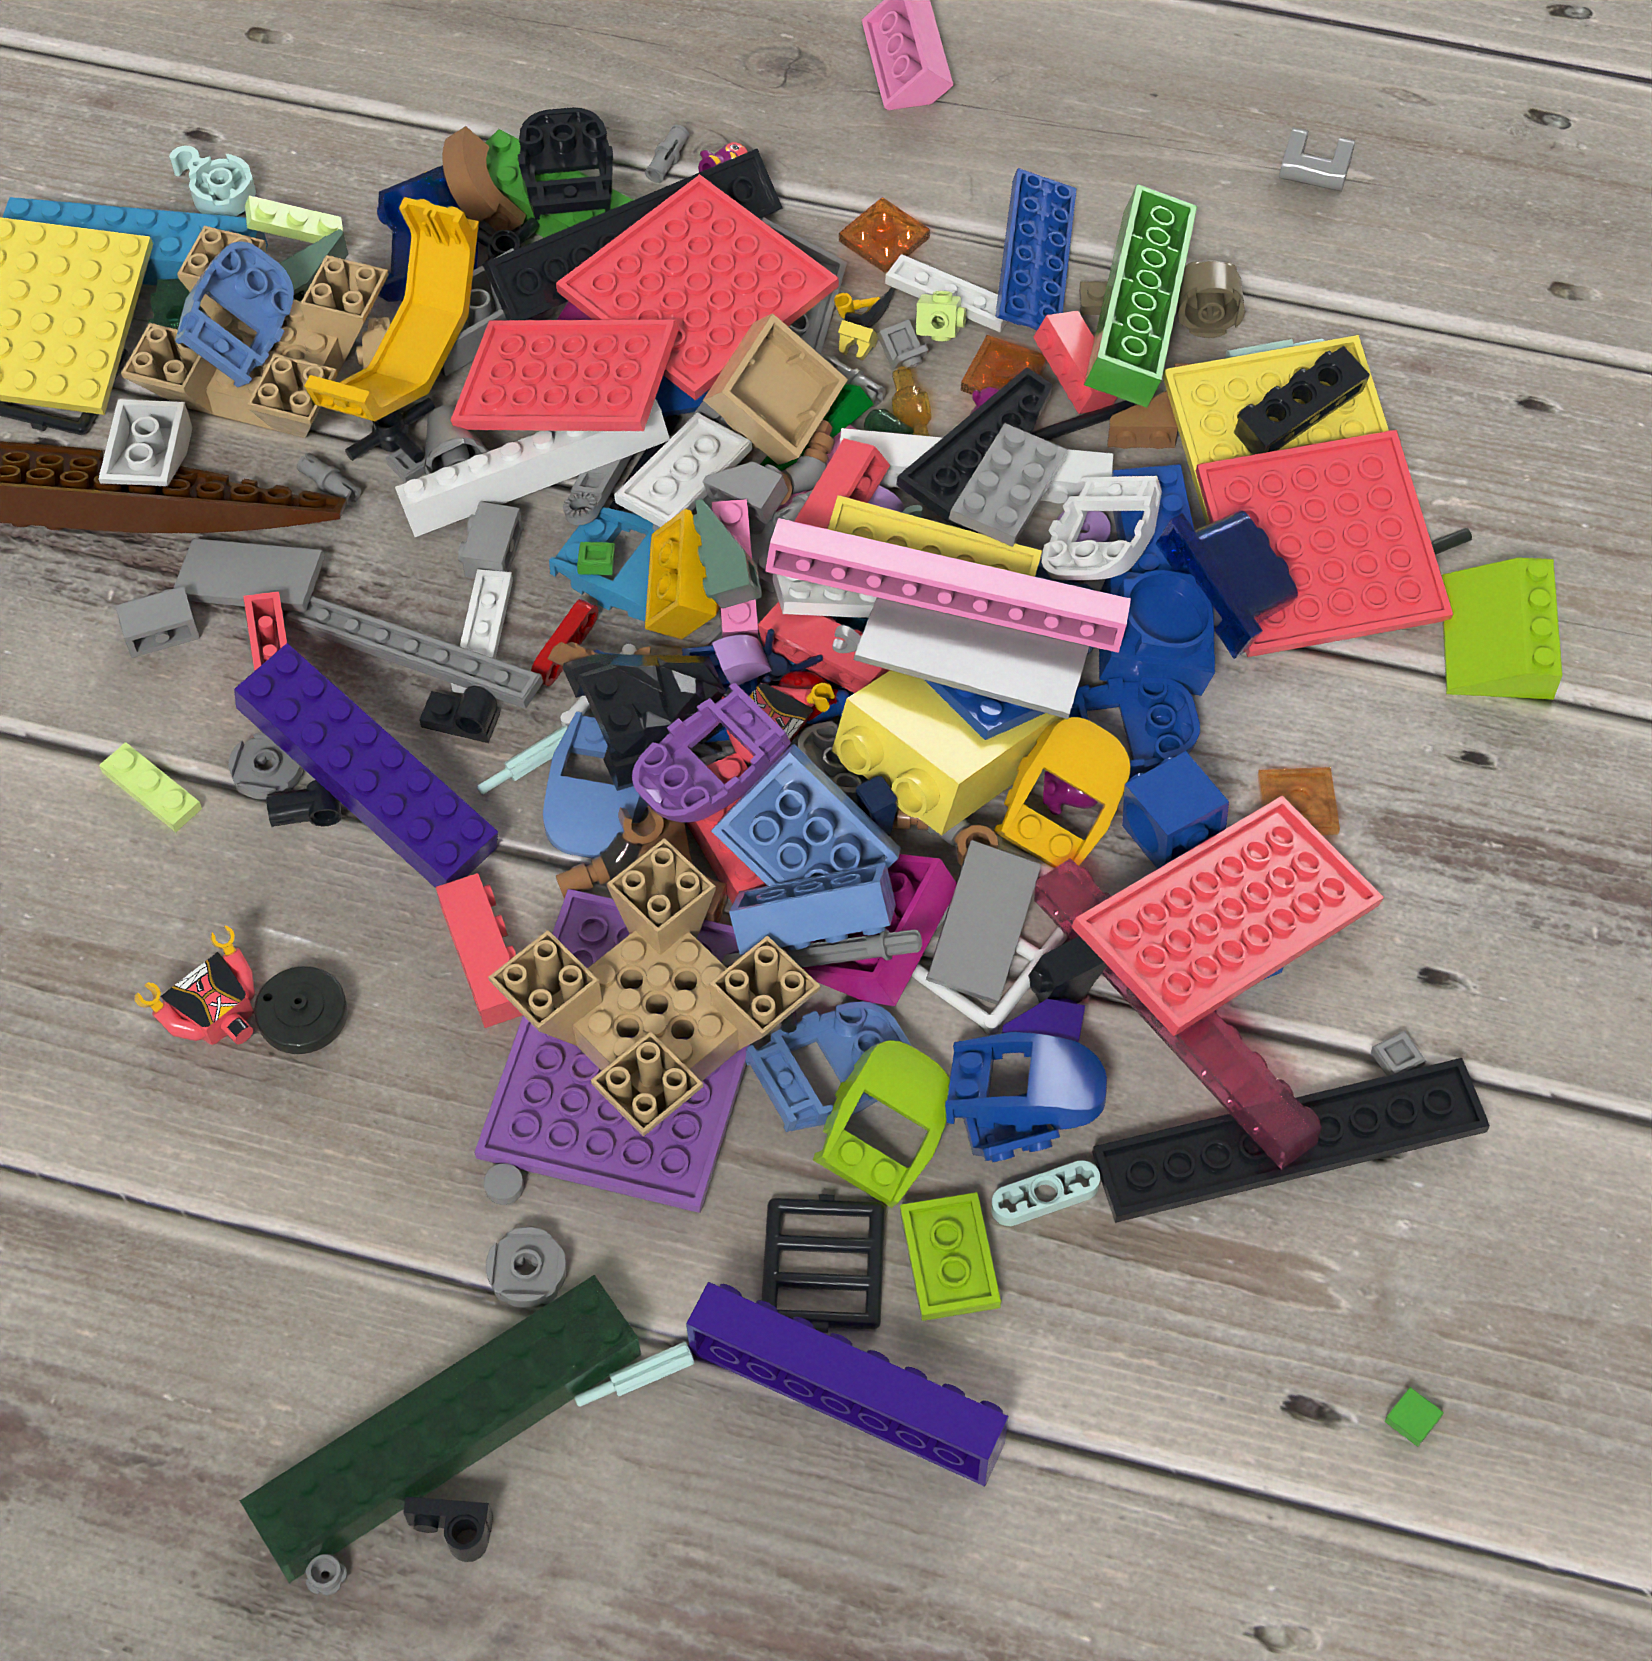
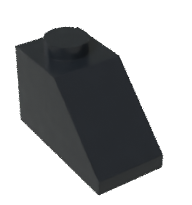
[1028,936,1107,1003]

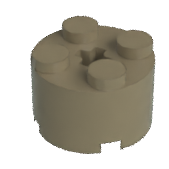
[1177,261,1245,338]

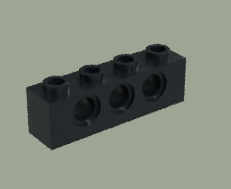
[1234,345,1370,455]

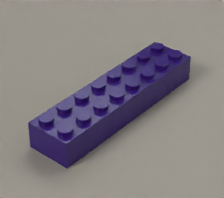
[234,643,498,888]
[686,1282,1009,1487]

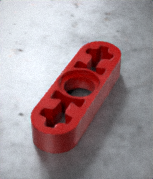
[531,599,599,686]

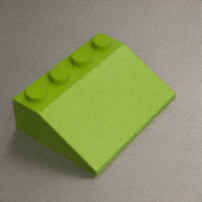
[1441,557,1562,700]

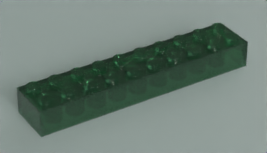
[239,1275,641,1583]

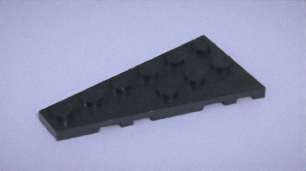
[896,367,1053,534]

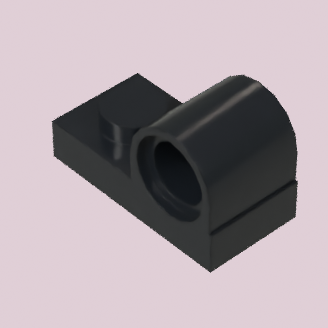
[419,687,500,743]
[403,1496,493,1562]

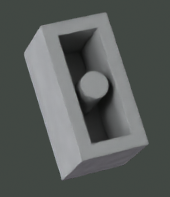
[458,502,523,578]
[115,586,200,658]

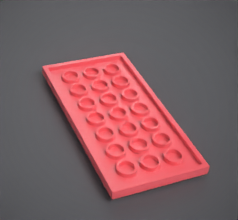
[1071,796,1384,1036]

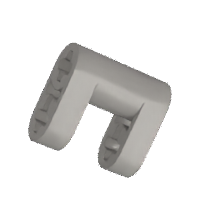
[1279,127,1355,192]

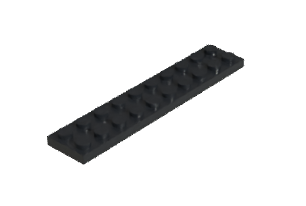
[482,149,783,320]
[1092,1058,1490,1223]

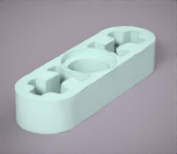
[991,1160,1100,1226]

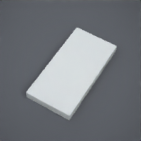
[614,412,752,527]

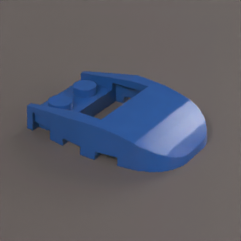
[1069,677,1200,778]
[945,1032,1107,1132]

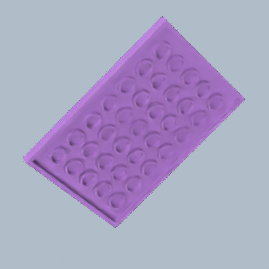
[474,889,753,1213]

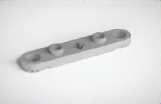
[563,455,632,525]

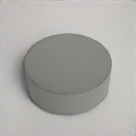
[484,1163,524,1205]

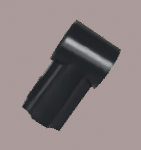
[266,780,342,827]

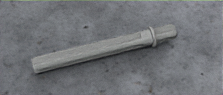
[722,929,922,968]

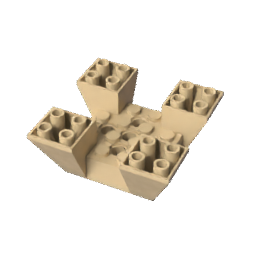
[121,226,389,438]
[488,838,820,1137]

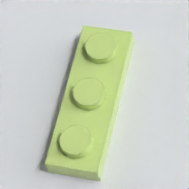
[245,196,343,244]
[99,742,202,833]

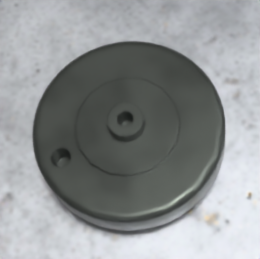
[254,966,348,1054]

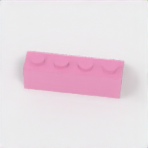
[861,0,953,110]

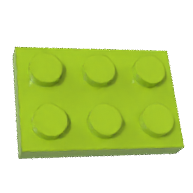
[900,1192,1001,1321]

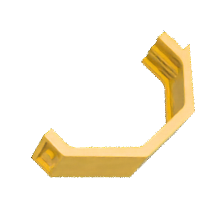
[304,197,479,421]

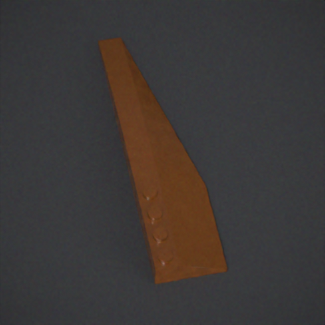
[0,441,347,533]

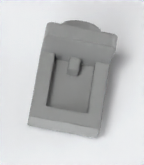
[877,319,929,371]

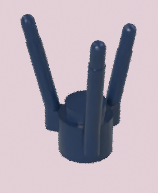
[759,629,823,686]

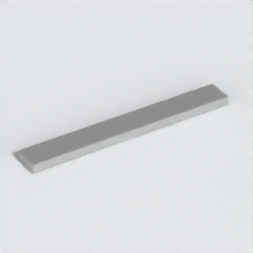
[284,596,543,709]

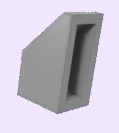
[702,462,788,524]

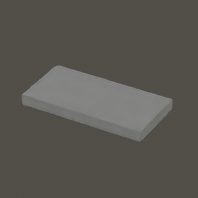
[173,538,325,612]
[926,840,1042,1005]

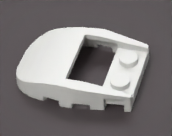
[1041,476,1162,580]

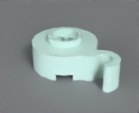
[169,146,256,216]

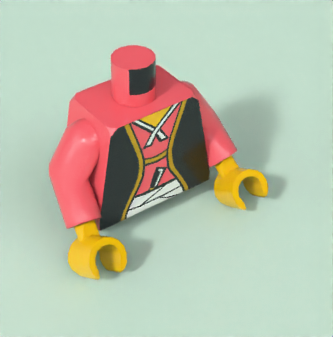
[721,683,835,764]
[135,925,255,1045]

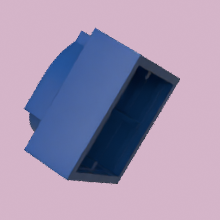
[1099,570,1215,696]

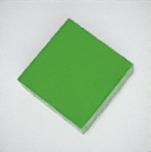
[577,542,615,575]
[1384,1387,1444,1447]

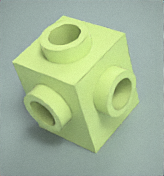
[916,291,966,341]

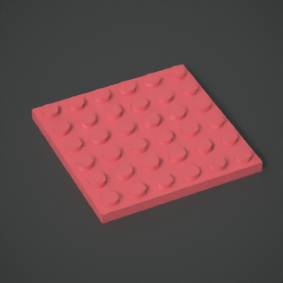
[556,174,839,400]
[1196,430,1453,657]

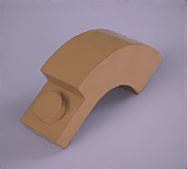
[442,126,526,231]

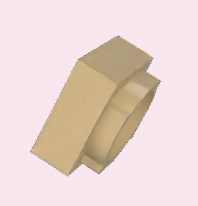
[703,313,848,465]

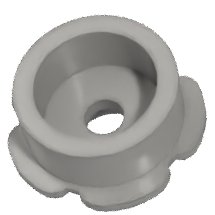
[305,1554,347,1596]

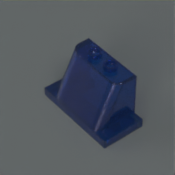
[1156,510,1298,659]

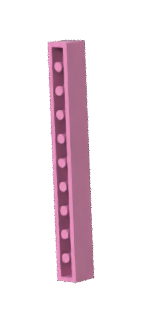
[765,518,1131,653]

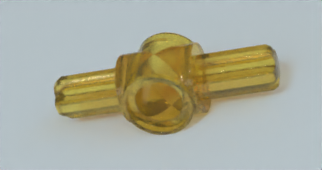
[892,366,931,436]

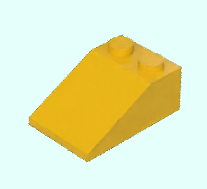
[645,509,719,640]

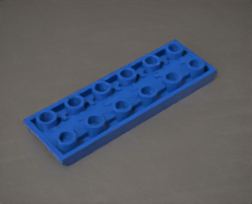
[995,168,1077,331]

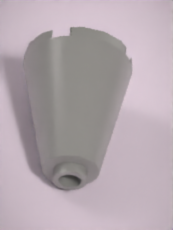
[424,406,489,475]

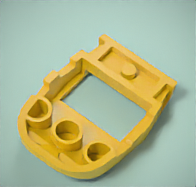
[994,717,1130,876]

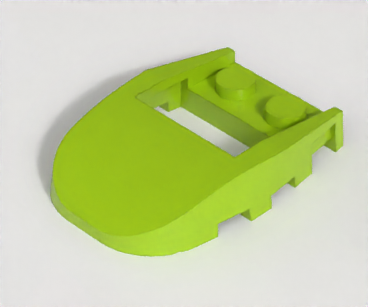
[813,1040,950,1208]

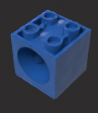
[1122,751,1229,869]

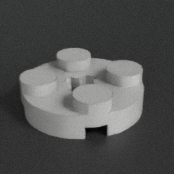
[228,731,303,800]
[486,1227,567,1308]

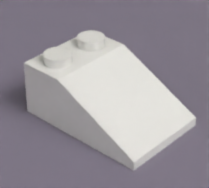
[99,399,193,486]

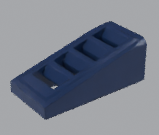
[856,776,897,837]

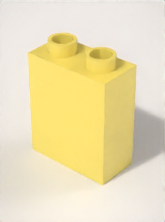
[831,670,1062,836]

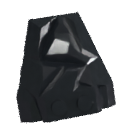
[562,654,726,791]

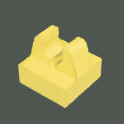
[838,320,878,360]

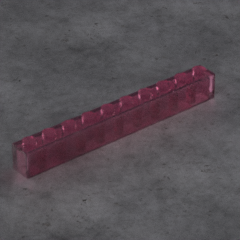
[1034,858,1322,1170]

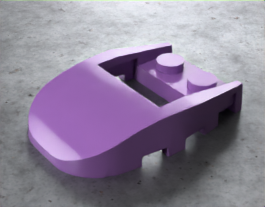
[632,682,791,822]

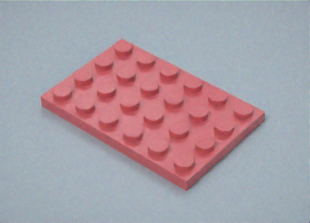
[450,319,679,431]

